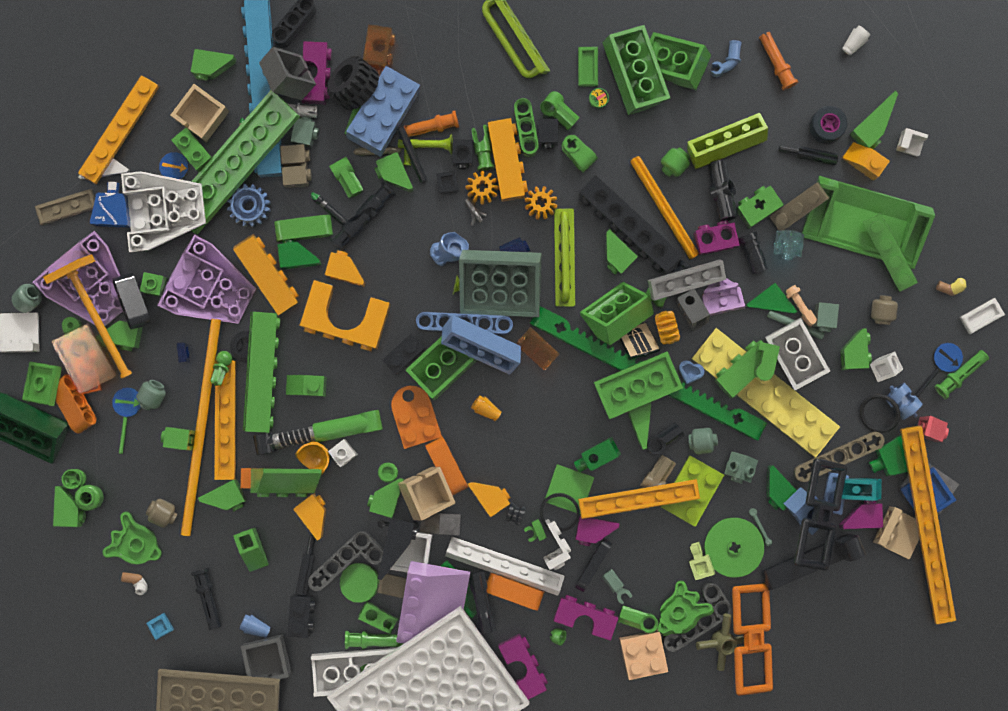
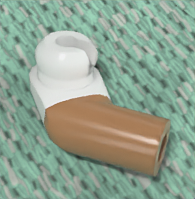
[121,572,148,595]

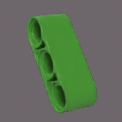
[514,98,538,157]
[274,215,333,242]

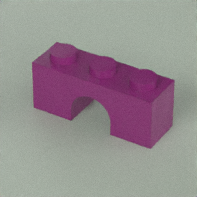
[301,41,332,105]
[553,595,618,641]
[498,634,548,699]

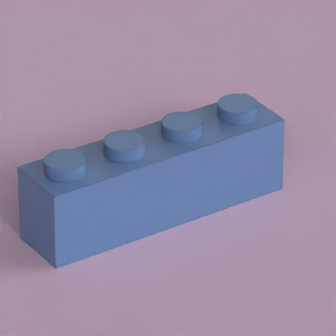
[441,315,521,375]

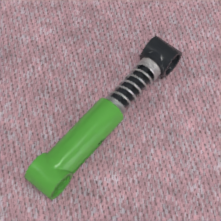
[253,410,383,455]

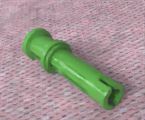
[934,350,989,399]
[345,631,403,649]

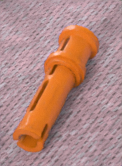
[759,32,799,91]
[404,111,459,137]

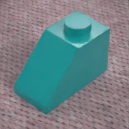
[836,478,882,501]

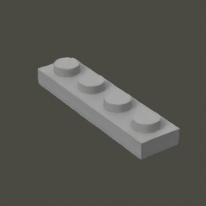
[648,260,726,300]

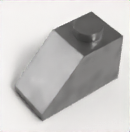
[420,513,461,535]

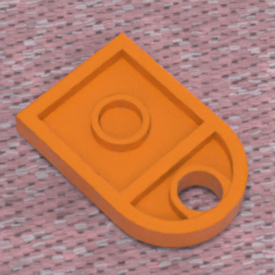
[391,386,442,449]

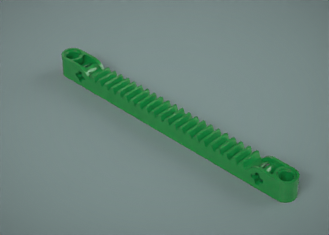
[529,306,767,441]

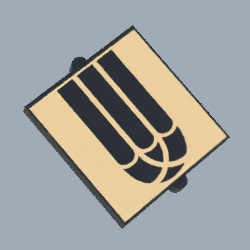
[620,322,660,359]

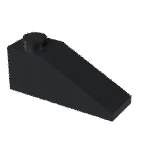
[378,518,418,580]

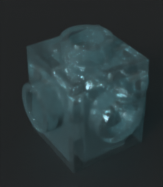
[774,230,804,261]

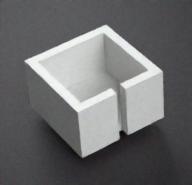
[390,532,433,572]

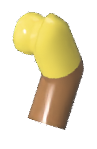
[936,278,966,296]

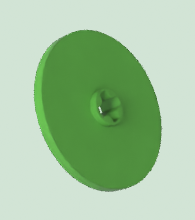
[704,517,764,577]

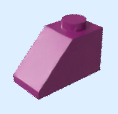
[839,500,883,529]
[575,516,619,546]

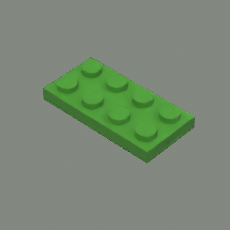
[594,351,683,419]

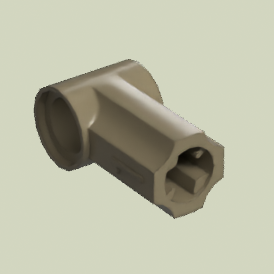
[640,455,676,488]

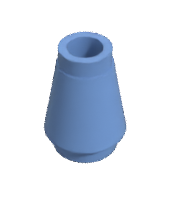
[239,614,271,638]

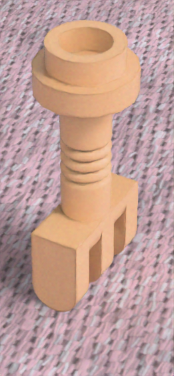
[785,285,817,327]

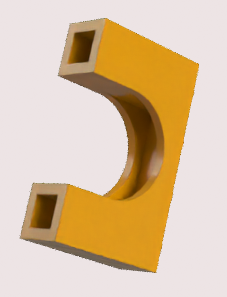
[300,280,391,352]

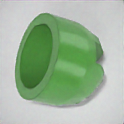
[550,628,567,646]

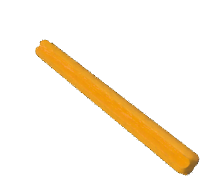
[630,156,699,259]

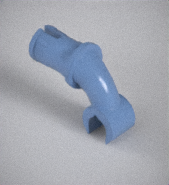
[711,40,742,78]

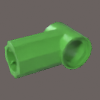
[540,91,580,130]
[329,157,364,199]
[618,605,658,633]

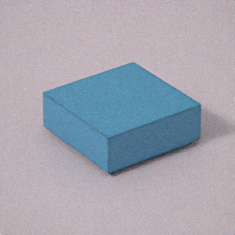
[146,613,174,640]

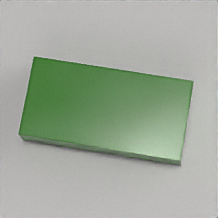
[578,47,598,87]

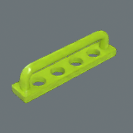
[482,0,550,78]
[554,209,575,307]

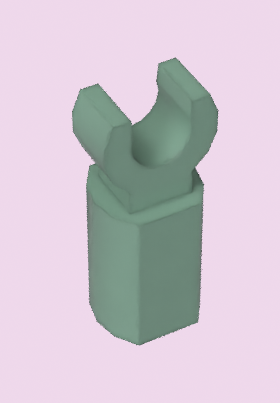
[601,569,632,604]

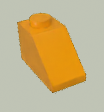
[841,142,890,181]
[325,250,365,287]
[468,482,511,517]
[293,494,326,541]

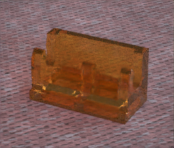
[516,327,559,371]

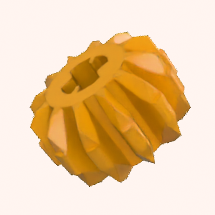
[466,171,499,205]
[524,186,557,220]
[655,311,680,345]

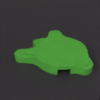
[103,512,162,565]
[658,581,714,636]

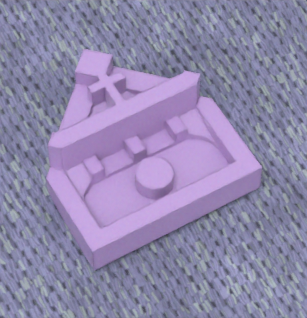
[702,278,745,316]

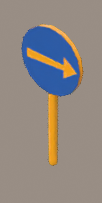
[159,152,189,179]

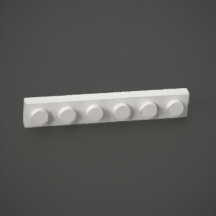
[445,537,564,596]

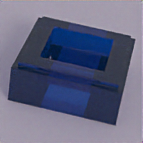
[177,342,190,364]

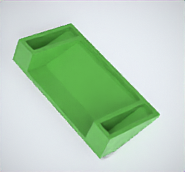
[801,176,935,269]

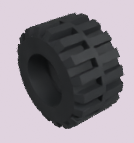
[327,56,379,110]

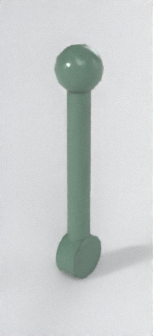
[749,508,773,546]

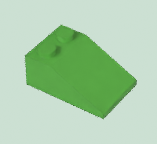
[650,32,711,90]

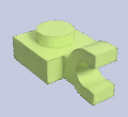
[689,542,715,580]

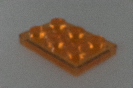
[51,323,116,394]

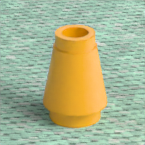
[471,395,502,421]

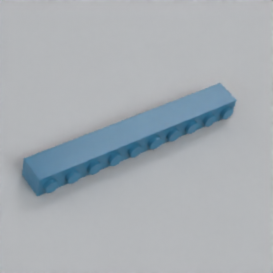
[241,0,283,178]

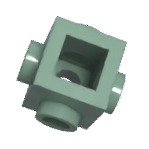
[724,451,758,484]

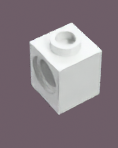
[870,352,903,382]
[328,439,358,467]

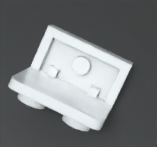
[543,519,571,570]

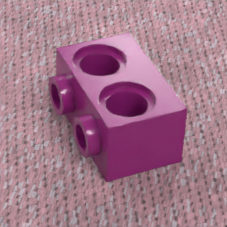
[694,220,739,256]

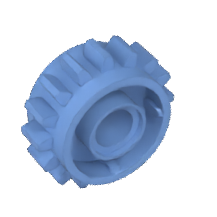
[227,184,271,227]

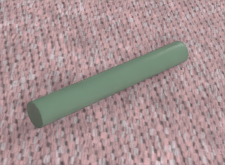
[767,310,825,340]

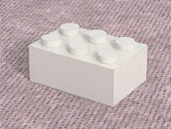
[765,318,830,390]

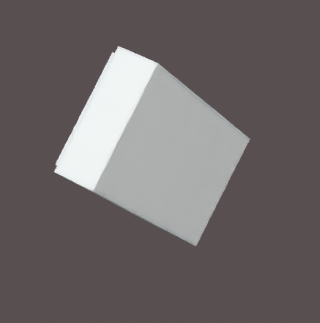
[959,298,1005,334]

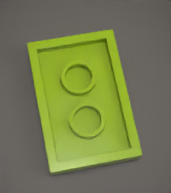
[660,455,724,527]

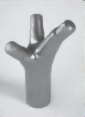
[464,198,487,226]

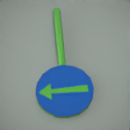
[112,388,141,454]

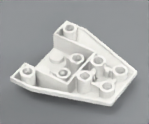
[121,171,206,252]

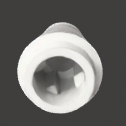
[842,25,870,56]

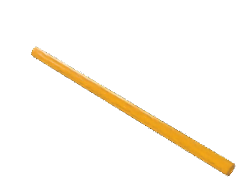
[181,319,221,536]

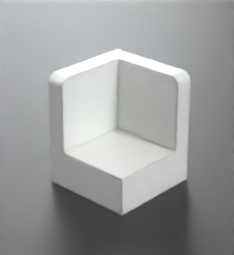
[896,128,928,157]

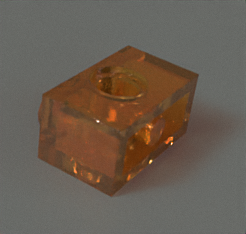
[363,24,396,70]

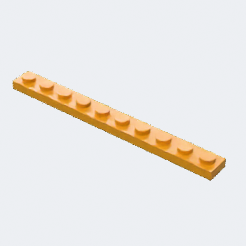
[900,425,956,625]

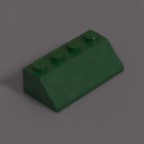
[0,392,68,464]

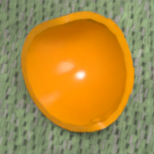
[295,442,330,475]

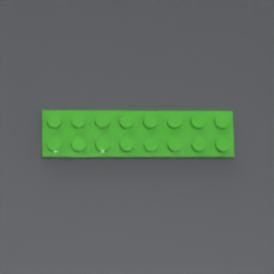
[191,90,301,234]

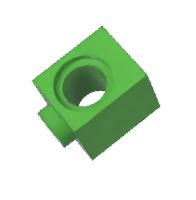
[140,272,168,297]

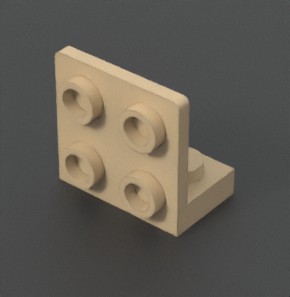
[873,506,920,559]

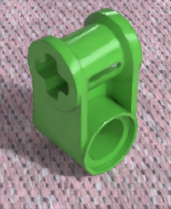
[561,135,598,172]

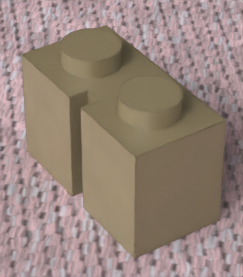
[280,144,312,188]

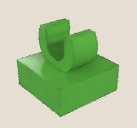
[524,519,547,542]

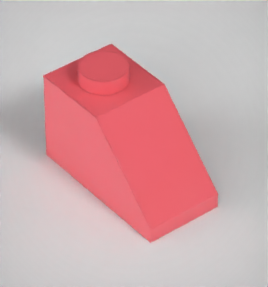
[917,416,949,442]

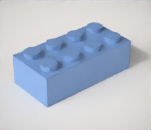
[346,66,420,157]

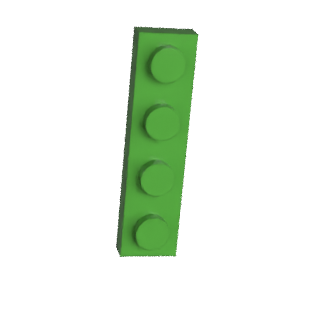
[863,213,918,292]

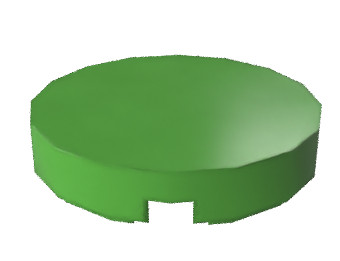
[340,563,379,603]

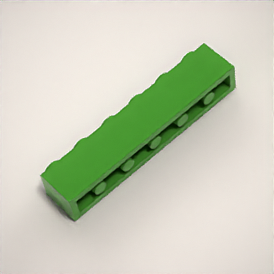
[243,312,280,433]

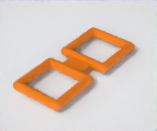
[732,583,773,696]

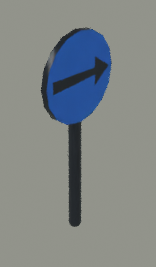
[915,343,963,397]

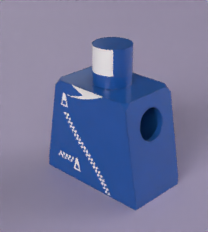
[90,182,131,228]

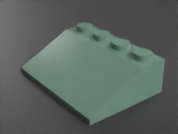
[459,250,542,317]

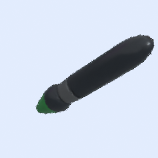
[311,192,347,225]

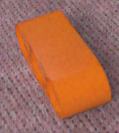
[55,375,96,434]
[425,436,469,496]
[487,572,545,611]

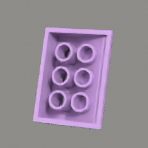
[396,561,470,644]

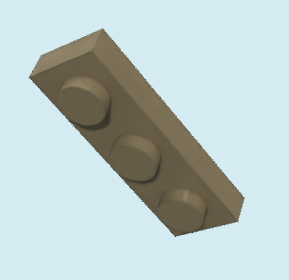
[769,182,829,233]

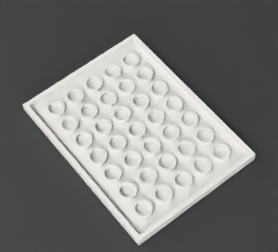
[327,606,529,711]

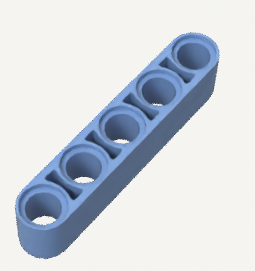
[416,312,513,335]

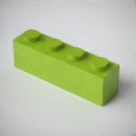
[687,113,768,169]

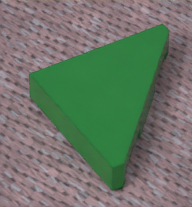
[746,283,798,314]

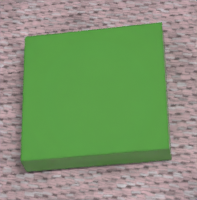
[22,362,62,406]
[545,464,594,514]

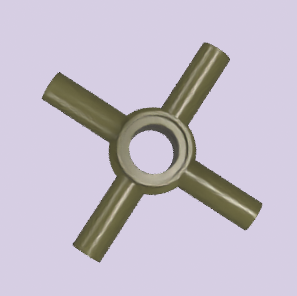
[696,614,744,671]

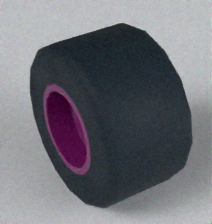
[810,106,847,143]

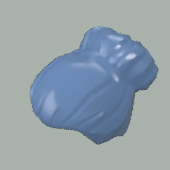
[430,232,469,266]

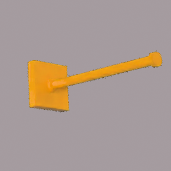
[43,254,132,379]

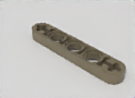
[793,432,885,482]

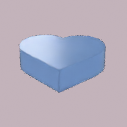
[679,360,704,385]

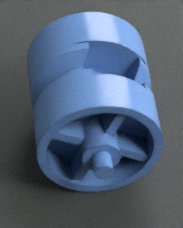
[886,382,923,420]

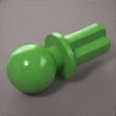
[210,351,232,386]

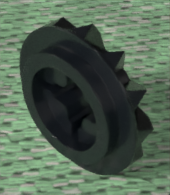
[230,331,249,363]

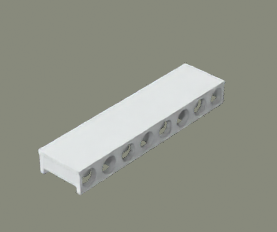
[311,647,398,697]

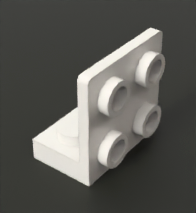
[0,313,40,353]

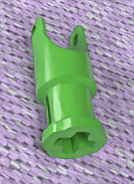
[472,125,495,171]

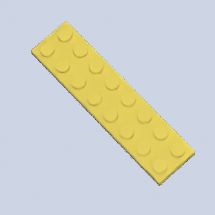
[691,328,840,458]

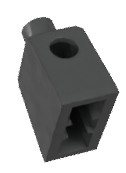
[676,289,710,332]

